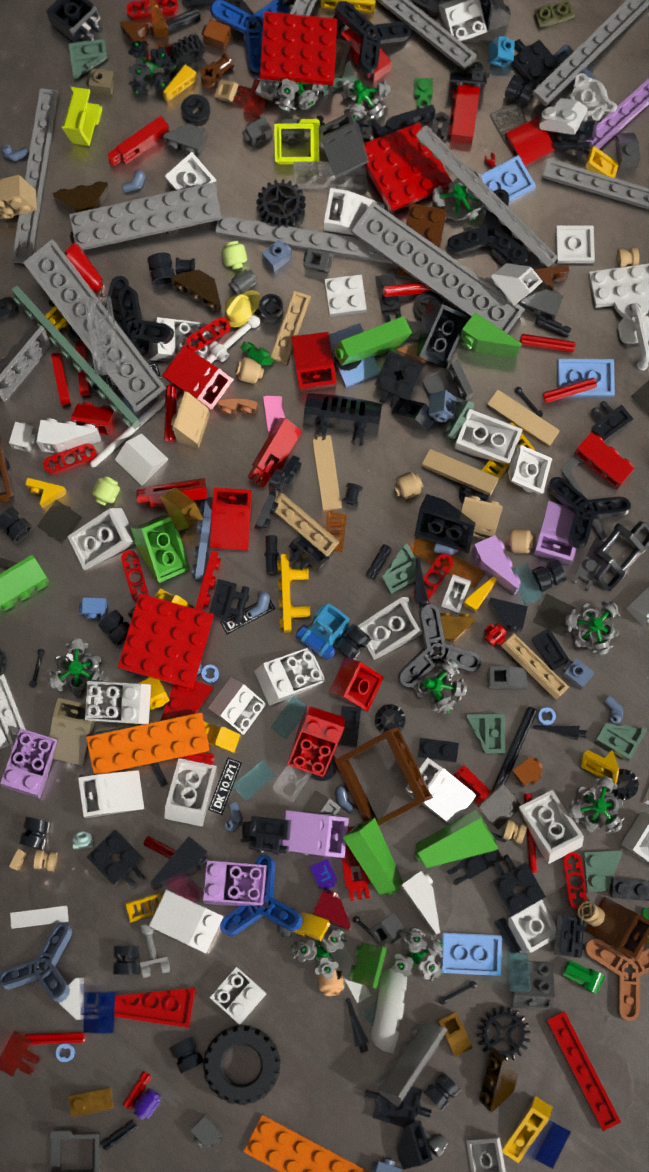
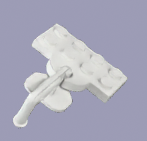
[589,264,649,370]

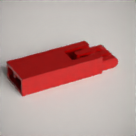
[107,116,169,166]
[248,418,302,488]
[136,478,208,507]
[341,826,370,901]

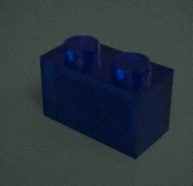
[83,992,115,1034]
[532,1120,571,1169]

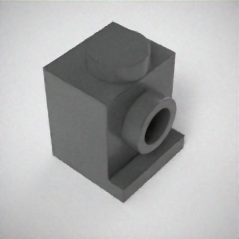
[242,114,272,146]
[281,118,305,143]
[303,248,334,272]

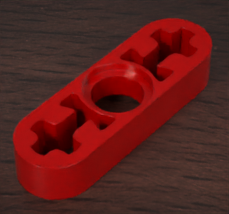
[126,0,179,21]
[183,317,230,353]
[75,342,91,396]
[51,352,71,406]
[43,443,97,475]
[121,550,149,603]
[414,554,454,600]
[563,852,587,910]

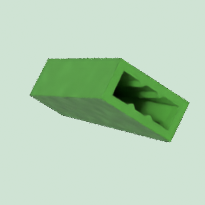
[334,316,412,366]
[415,810,499,868]
[343,818,404,895]

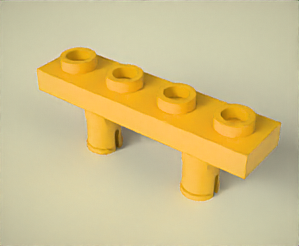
[277,554,310,633]

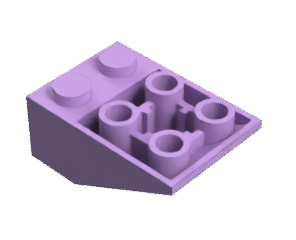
[533,501,585,566]
[471,535,521,595]
[0,728,58,799]
[282,810,349,858]
[203,861,266,906]

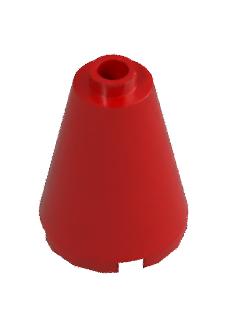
[65,242,103,293]

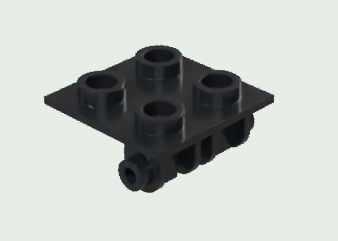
[450,62,487,87]

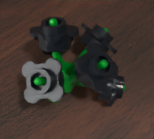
[128,41,176,94]

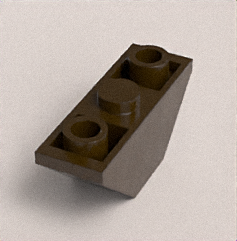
[53,181,110,214]
[171,269,221,312]
[479,1049,518,1112]

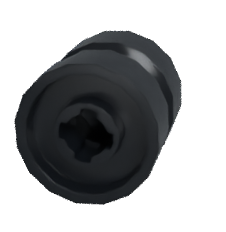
[504,74,538,107]
[147,252,175,286]
[259,294,284,325]
[0,507,32,543]
[532,560,567,592]
[98,609,130,646]
[335,624,372,660]
[19,817,51,850]
[113,946,140,975]
[169,1036,204,1074]
[424,1071,461,1111]

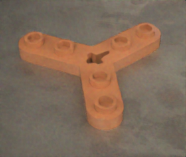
[585,939,649,1021]

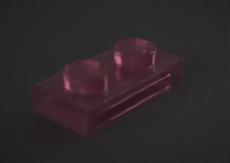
[167,876,204,903]

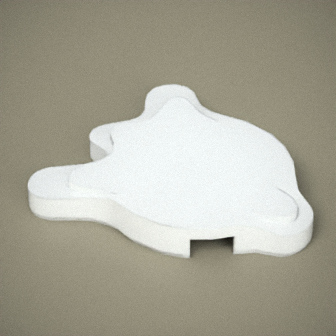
[570,73,617,121]

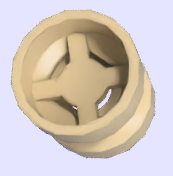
[617,247,640,267]
[502,820,527,844]
[34,849,58,872]
[578,901,605,926]

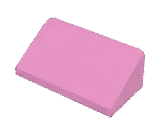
[263,396,285,436]

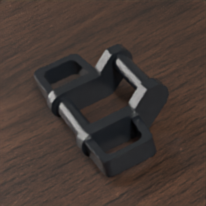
[593,521,649,591]

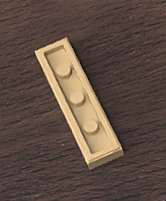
[270,290,311,365]
[487,390,560,447]
[312,435,342,512]
[422,449,499,496]
[275,493,340,557]
[501,633,569,700]

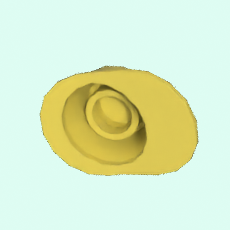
[224,290,261,328]

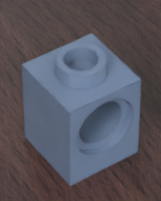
[428,390,457,422]

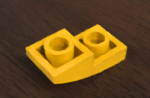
[292,911,330,941]

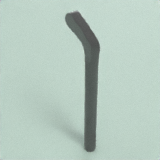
[562,454,608,541]

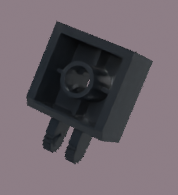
[46,0,102,43]
[374,348,427,408]
[87,829,146,889]
[490,854,546,917]

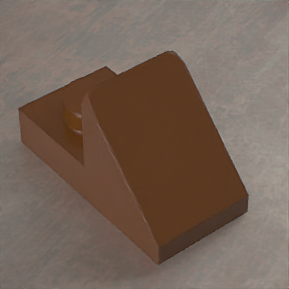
[120,21,149,57]
[534,264,569,290]

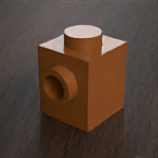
[202,19,231,50]
[511,756,543,787]

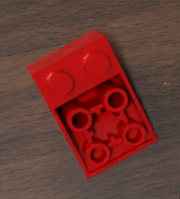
[291,331,337,392]
[162,345,233,410]
[210,487,253,551]
[287,705,345,777]

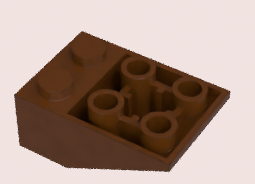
[586,896,649,961]

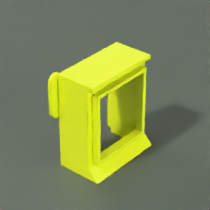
[61,87,102,146]
[274,119,320,164]

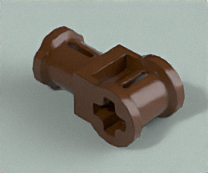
[200,54,234,89]

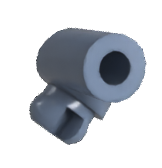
[335,784,355,813]

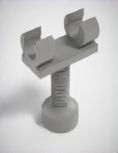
[139,923,170,978]

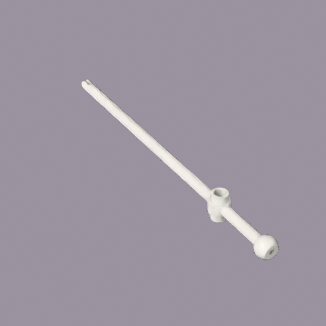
[90,314,260,467]

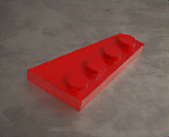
[160,680,214,721]
[110,988,196,1028]

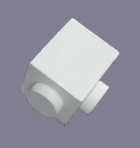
[9,421,38,452]

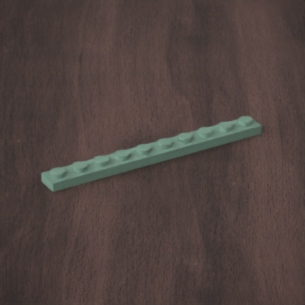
[11,285,141,429]

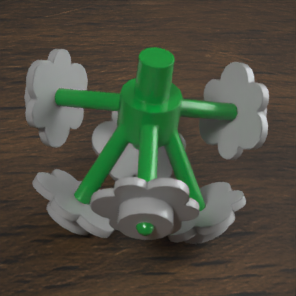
[433,168,485,221]

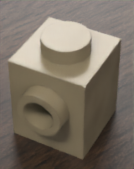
[86,68,115,96]

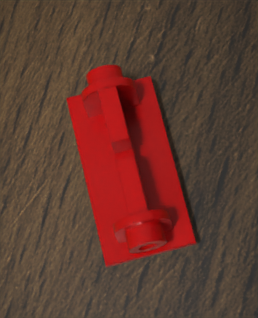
[453,765,491,806]

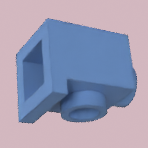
[79,598,108,620]

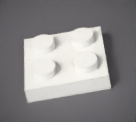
[556,226,595,263]
[325,275,367,317]

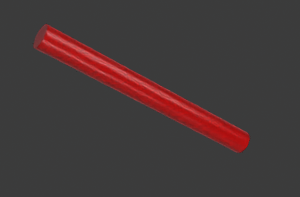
[524,794,537,873]

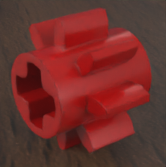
[483,623,507,646]

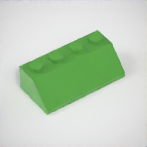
[0,554,49,611]

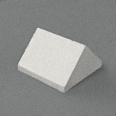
[115,434,168,486]
[59,978,85,1020]
[466,1135,505,1172]

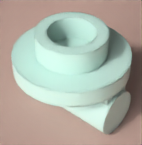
[72,832,93,849]

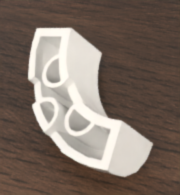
[370,968,407,1053]

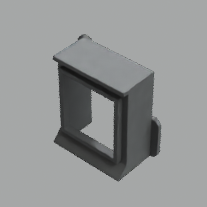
[50,1131,100,1172]

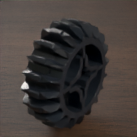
[256,179,306,228]
[476,1006,531,1061]

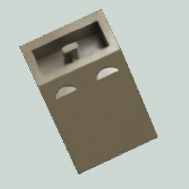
[49,698,95,766]

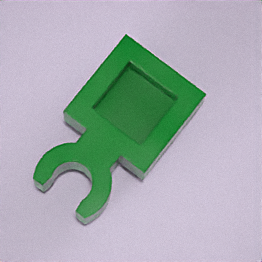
[414,78,433,109]
[240,341,274,365]

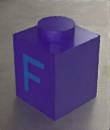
[310,859,337,891]

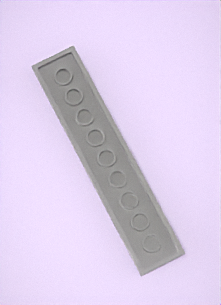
[351,202,525,334]
[23,239,167,412]

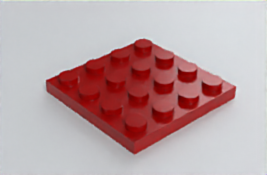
[260,11,337,86]
[364,123,453,212]
[118,593,214,690]

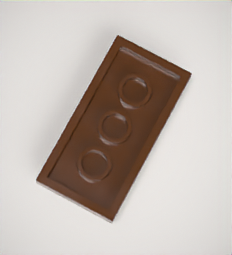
[397,203,447,280]

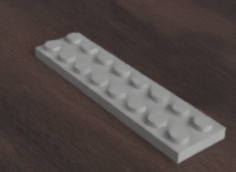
[69,182,222,250]

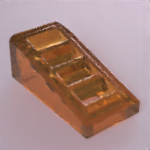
[149,0,169,38]
[326,512,347,552]

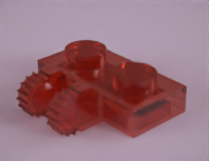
[233,79,268,119]
[0,1031,39,1077]

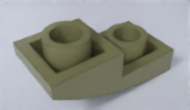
[534,0,575,27]

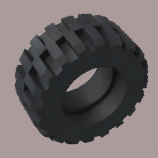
[203,1025,280,1105]

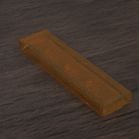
[411,537,485,589]

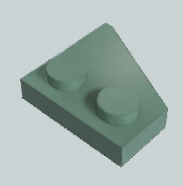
[69,39,108,79]
[444,401,475,439]
[381,544,425,594]
[467,714,506,754]
[595,723,647,761]
[583,850,622,893]

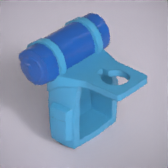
[295,603,350,660]

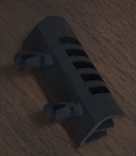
[303,393,382,446]

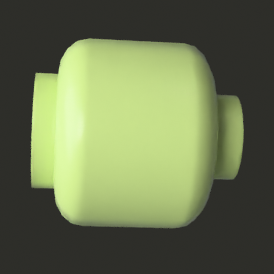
[221,241,248,270]
[92,476,120,505]

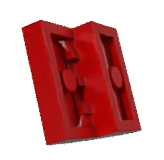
[505,117,556,166]

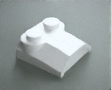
[540,98,587,135]
[164,152,216,190]
[508,445,552,494]
[508,900,556,954]

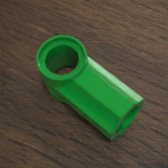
[562,960,605,994]

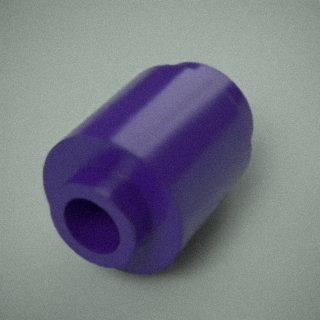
[133,1088,161,1120]

